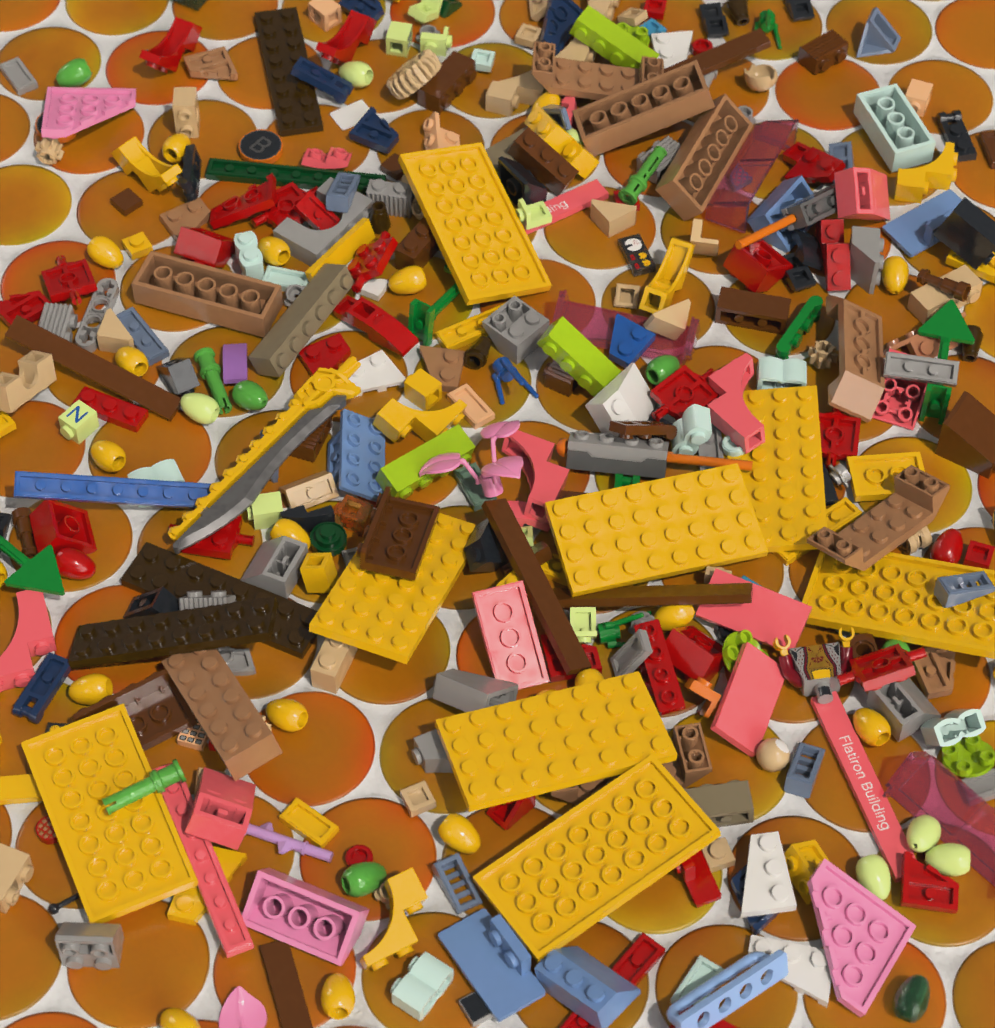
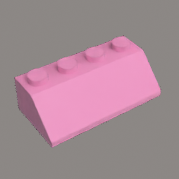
[242,867,370,966]

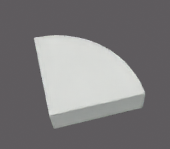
[358,279,389,302]

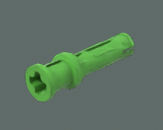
[618,146,667,205]
[194,347,233,414]
[102,759,186,815]

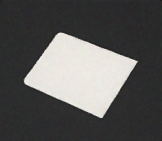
[330,99,369,130]

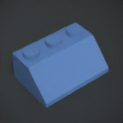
[747,175,816,253]
[534,946,641,1028]

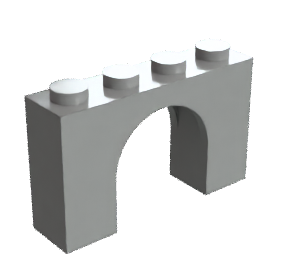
[273,177,374,267]

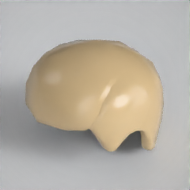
[744,64,778,92]

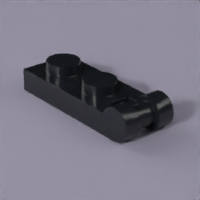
[936,110,977,162]
[178,144,202,201]

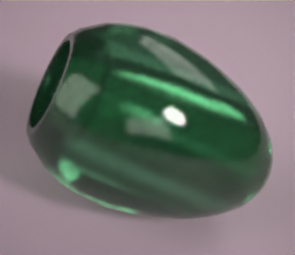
[892,974,930,1023]

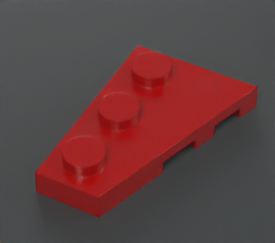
[210,173,276,229]

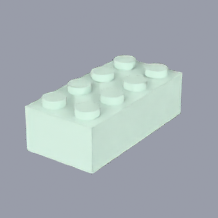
[853,83,936,172]

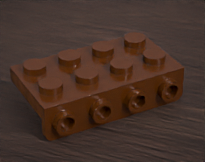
[356,486,440,581]
[72,669,197,751]

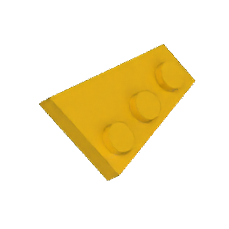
[167,846,247,926]

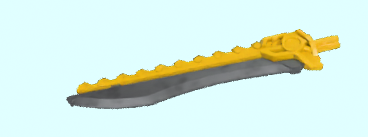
[168,356,361,554]

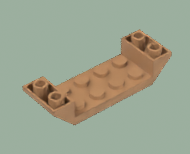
[532,41,664,100]
[826,295,885,423]
[807,465,950,571]
[550,723,712,805]

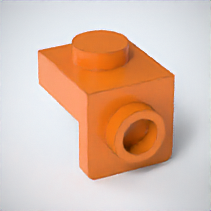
[684,677,722,718]

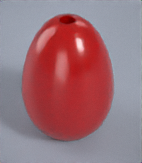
[930,528,963,564]
[55,547,96,580]

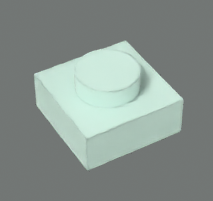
[471,48,495,73]

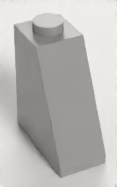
[433,669,519,712]
[411,729,453,773]

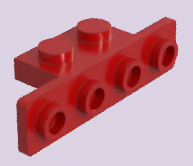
[634,619,686,715]
[674,850,721,908]

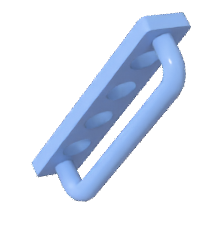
[667,949,788,1028]

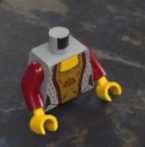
[773,627,855,704]

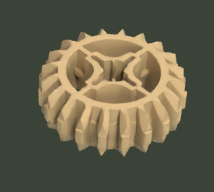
[386,49,442,100]

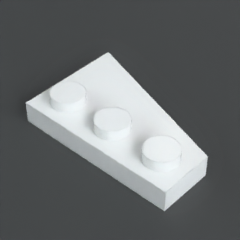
[650,31,693,69]
[349,350,406,397]
[740,831,797,918]
[748,935,832,1008]

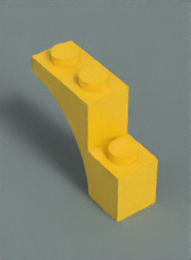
[524,105,600,179]
[111,136,182,193]
[894,142,958,204]
[639,237,696,314]
[372,398,467,443]
[359,867,428,971]

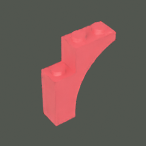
[707,352,765,454]
[501,430,570,524]
[0,590,57,693]

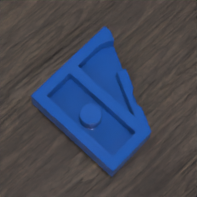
[609,314,656,368]

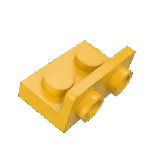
[784,840,830,904]

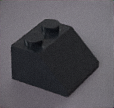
[498,156,547,209]

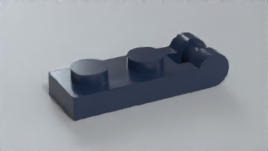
[290,57,353,104]
[12,652,72,724]

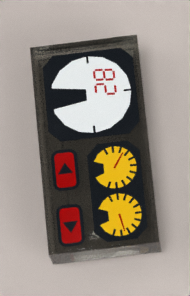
[618,234,656,277]

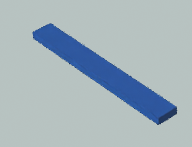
[13,471,211,509]

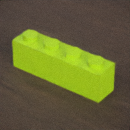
[569,5,660,69]
[536,316,622,397]
[375,424,476,499]

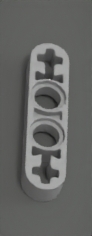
[75,278,119,353]

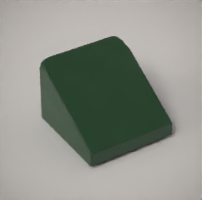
[439,0,462,18]

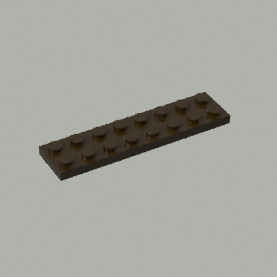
[254,7,324,137]
[121,542,318,659]
[68,596,279,669]

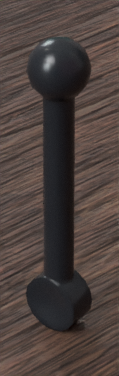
[48,893,80,914]

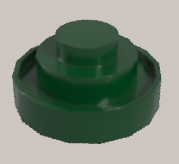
[310,522,347,556]

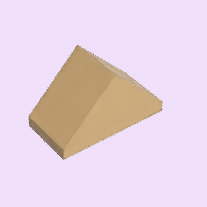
[590,199,637,238]
[643,299,691,341]
[96,308,135,353]

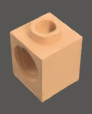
[308,0,342,32]
[905,79,933,117]

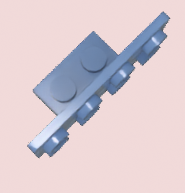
[882,189,962,257]
[327,409,385,502]
[438,908,546,1022]

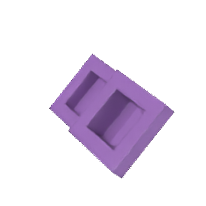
[223,343,248,384]

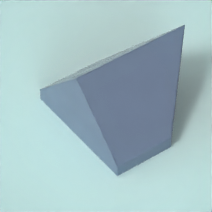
[856,7,901,58]

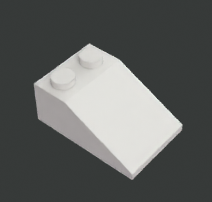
[585,363,657,437]

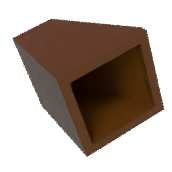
[935,391,995,479]

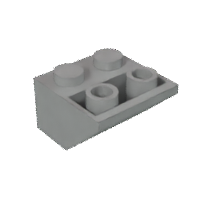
[849,226,884,294]
[482,295,550,365]
[240,536,308,599]
[866,677,941,742]
[55,922,124,970]

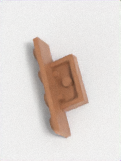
[883,312,967,358]

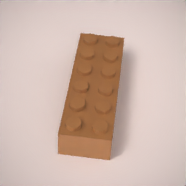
[573,60,715,156]
[655,94,754,221]
[132,251,283,338]
[161,648,283,781]

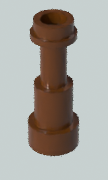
[917,269,971,302]
[11,507,38,559]

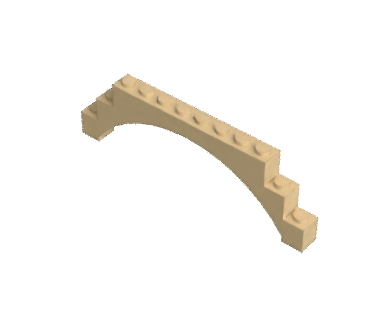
[486,0,620,117]

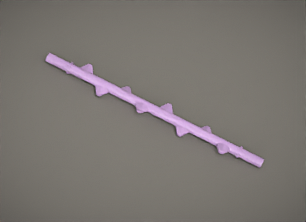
[245,822,334,863]

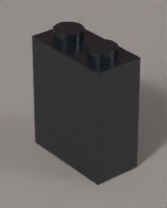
[933,197,995,270]

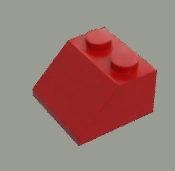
[174,226,235,268]
[723,239,793,293]
[29,500,97,556]
[666,625,725,682]

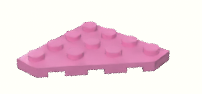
[41,87,136,139]
[807,858,916,1018]

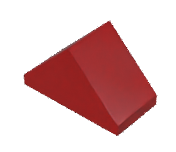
[486,796,535,830]

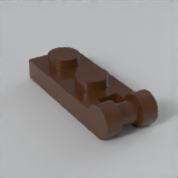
[609,421,677,440]

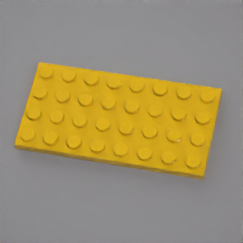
[398,142,552,306]
[721,385,827,553]
[544,463,769,597]
[309,513,476,664]
[802,550,995,659]
[435,671,677,812]
[21,703,198,924]
[473,754,721,963]

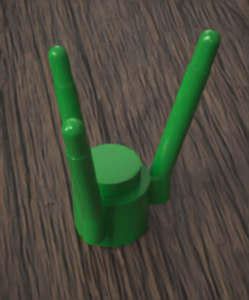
[753,9,782,49]
[597,611,652,649]

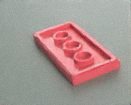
[695,568,812,653]
[471,580,550,690]
[710,642,785,758]

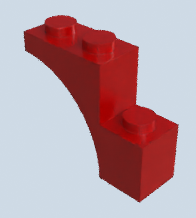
[315,10,377,66]
[139,16,203,73]
[816,218,851,291]

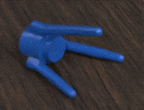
[491,357,539,405]

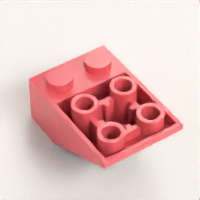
[834,167,890,220]
[872,348,927,431]
[185,767,256,850]

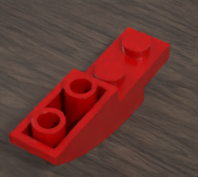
[332,295,419,357]

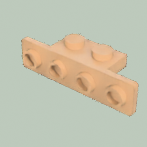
[423,111,460,150]

